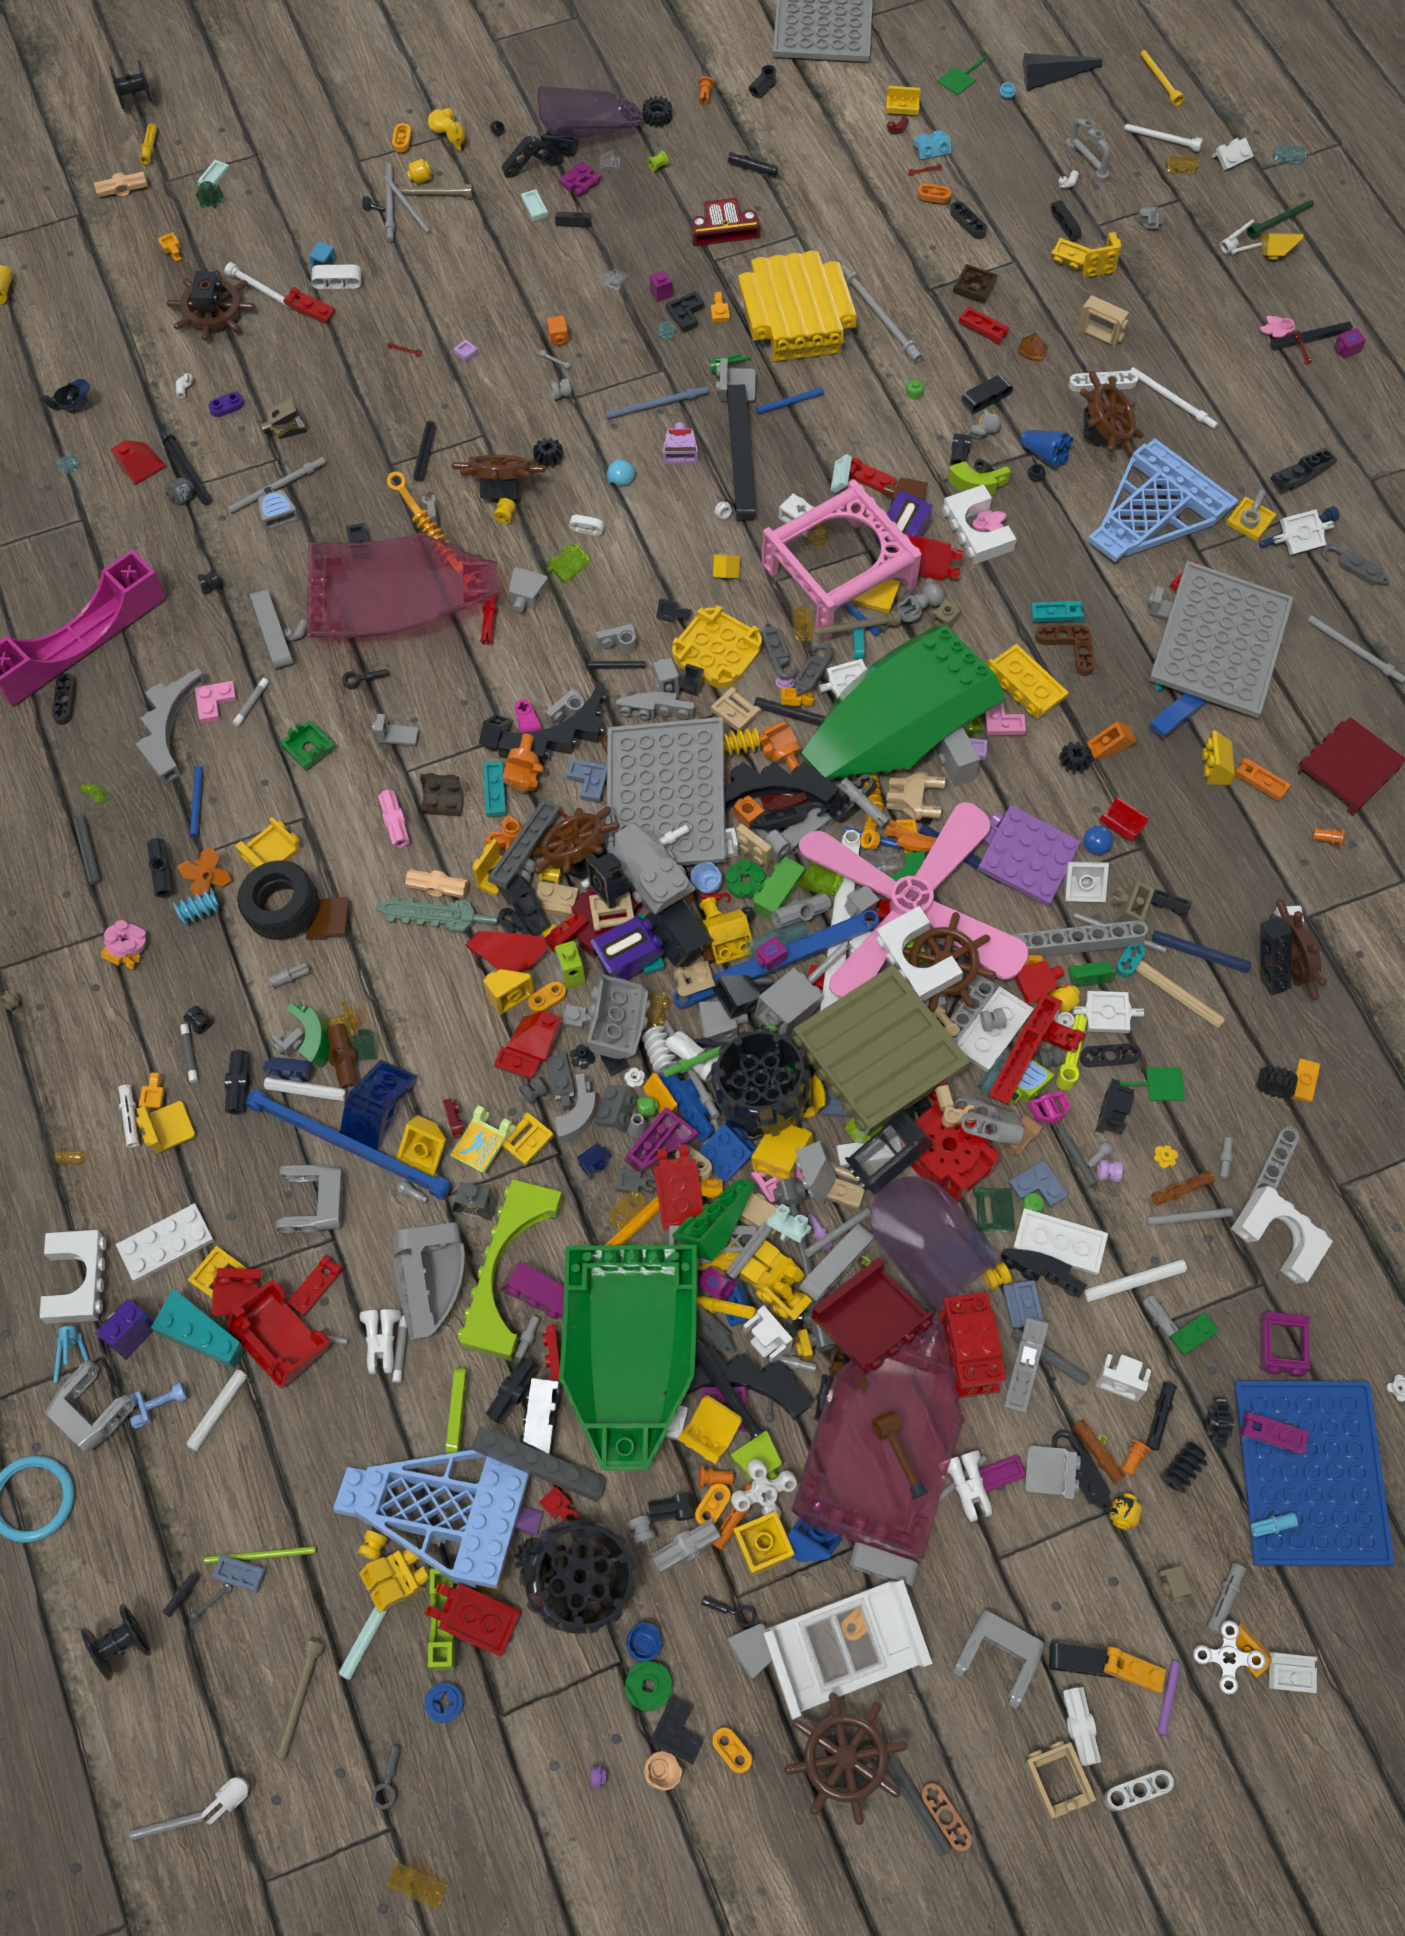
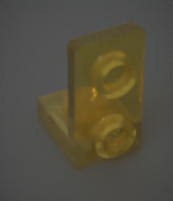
[326,1001,357,1037]
[386,1862,447,1909]

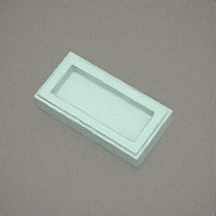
[197,160,230,191]
[521,189,549,221]
[831,454,852,493]

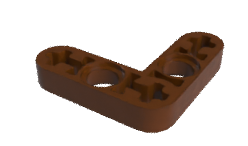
[1035,625,1094,676]

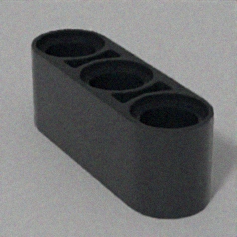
[961,374,1013,414]
[1049,1643,1118,1678]

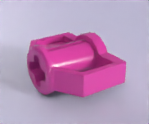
[1028,1091,1071,1124]

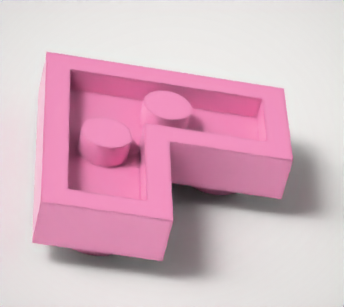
[195,681,237,723]
[984,702,1026,736]

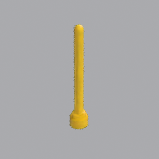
[1140,50,1185,106]

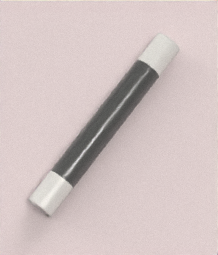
[180,1024,198,1083]

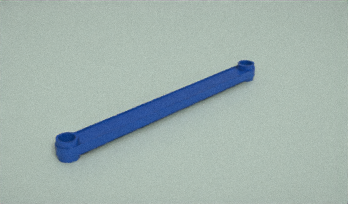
[673,910,879,1009]
[245,1089,452,1200]

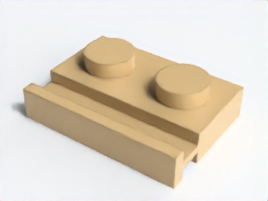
[536,881,579,916]

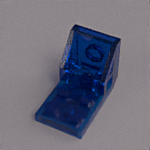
[340,1060,417,1151]

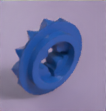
[425,1683,463,1723]

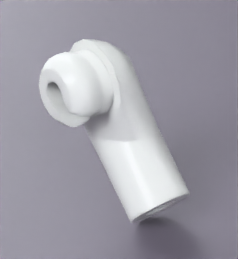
[1058,170,1079,189]
[176,373,193,399]

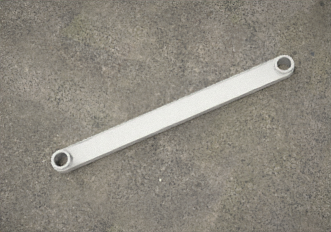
[820,830,860,1011]

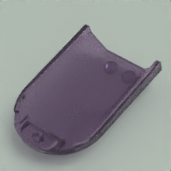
[537,86,643,138]
[870,1176,1003,1314]

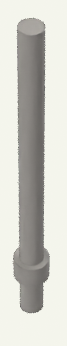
[385,164,395,242]
[227,457,326,514]
[1307,615,1405,684]
[662,1020,720,1119]

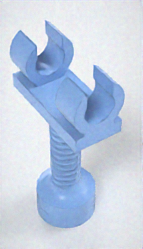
[129,1382,188,1429]

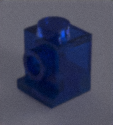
[577,1143,611,1180]

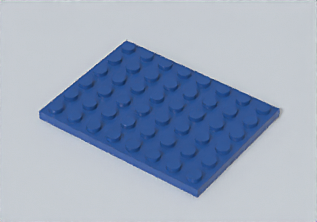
[1234,1381,1395,1567]

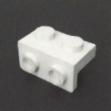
[1212,137,1254,171]

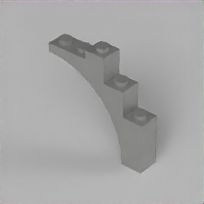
[136,668,206,786]

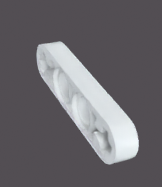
[1069,371,1138,392]

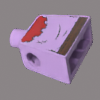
[663,423,698,464]

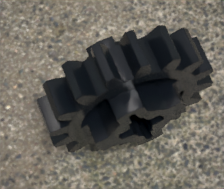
[1206,1397,1234,1448]

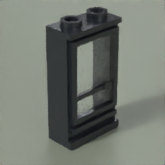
[845,1109,934,1195]

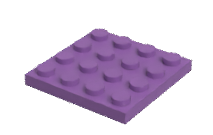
[977,805,1081,906]

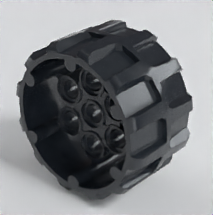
[711,1028,812,1137]
[520,1520,637,1634]

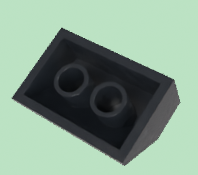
[644,898,714,967]

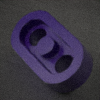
[208,392,244,417]

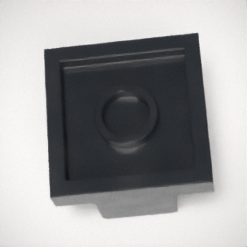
[585,853,630,909]
[1095,1078,1135,1135]

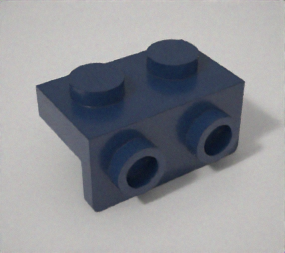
[263,1057,312,1082]

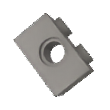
[653,658,679,698]

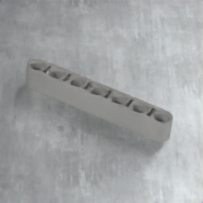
[1012,920,1148,956]

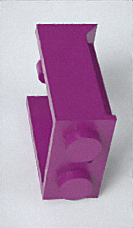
[1260,1312,1311,1377]

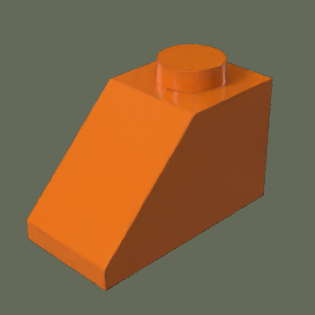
[1087,721,1137,759]

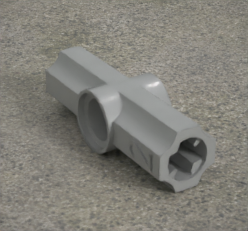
[771,893,831,928]
[652,1519,722,1573]

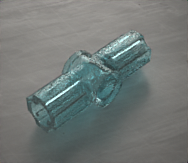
[746,921,807,958]

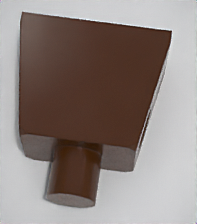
[883,477,928,507]

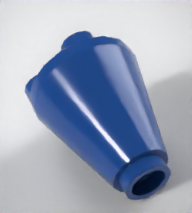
[1020,430,1074,468]

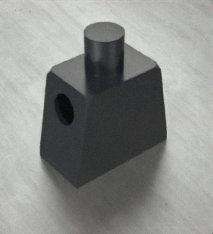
[713,975,766,1019]

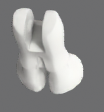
[665,1031,719,1082]
[360,1309,401,1374]
[939,1450,992,1522]

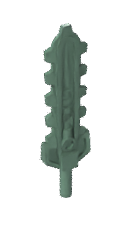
[375,896,498,933]

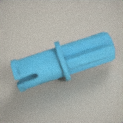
[1250,1512,1298,1537]

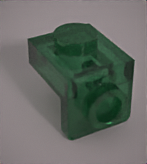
[353,1029,376,1060]

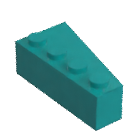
[151,1288,245,1369]

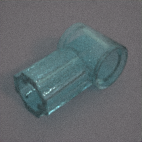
[977,1055,1009,1096]

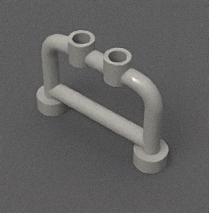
[1065,118,1110,183]

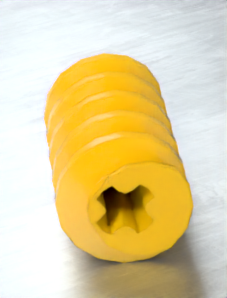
[724,727,760,757]

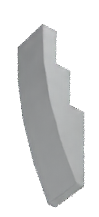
[1004,1316,1049,1413]

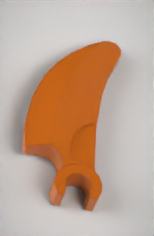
[885,820,937,852]

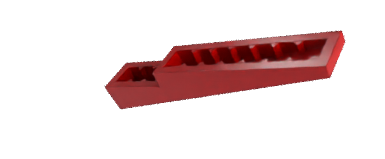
[989,992,1062,1105]

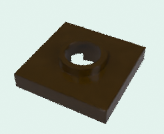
[953,264,998,303]

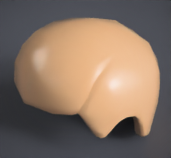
[643,1751,682,1791]

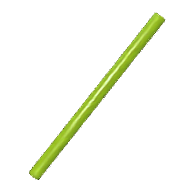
[204,1546,316,1564]

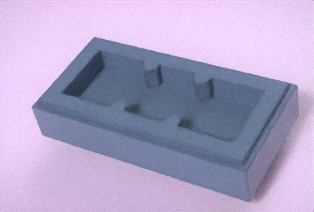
[212,1555,265,1593]

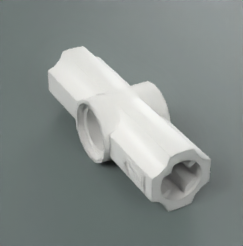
[1063,1687,1101,1766]

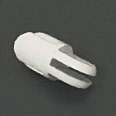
[201,1777,249,1825]

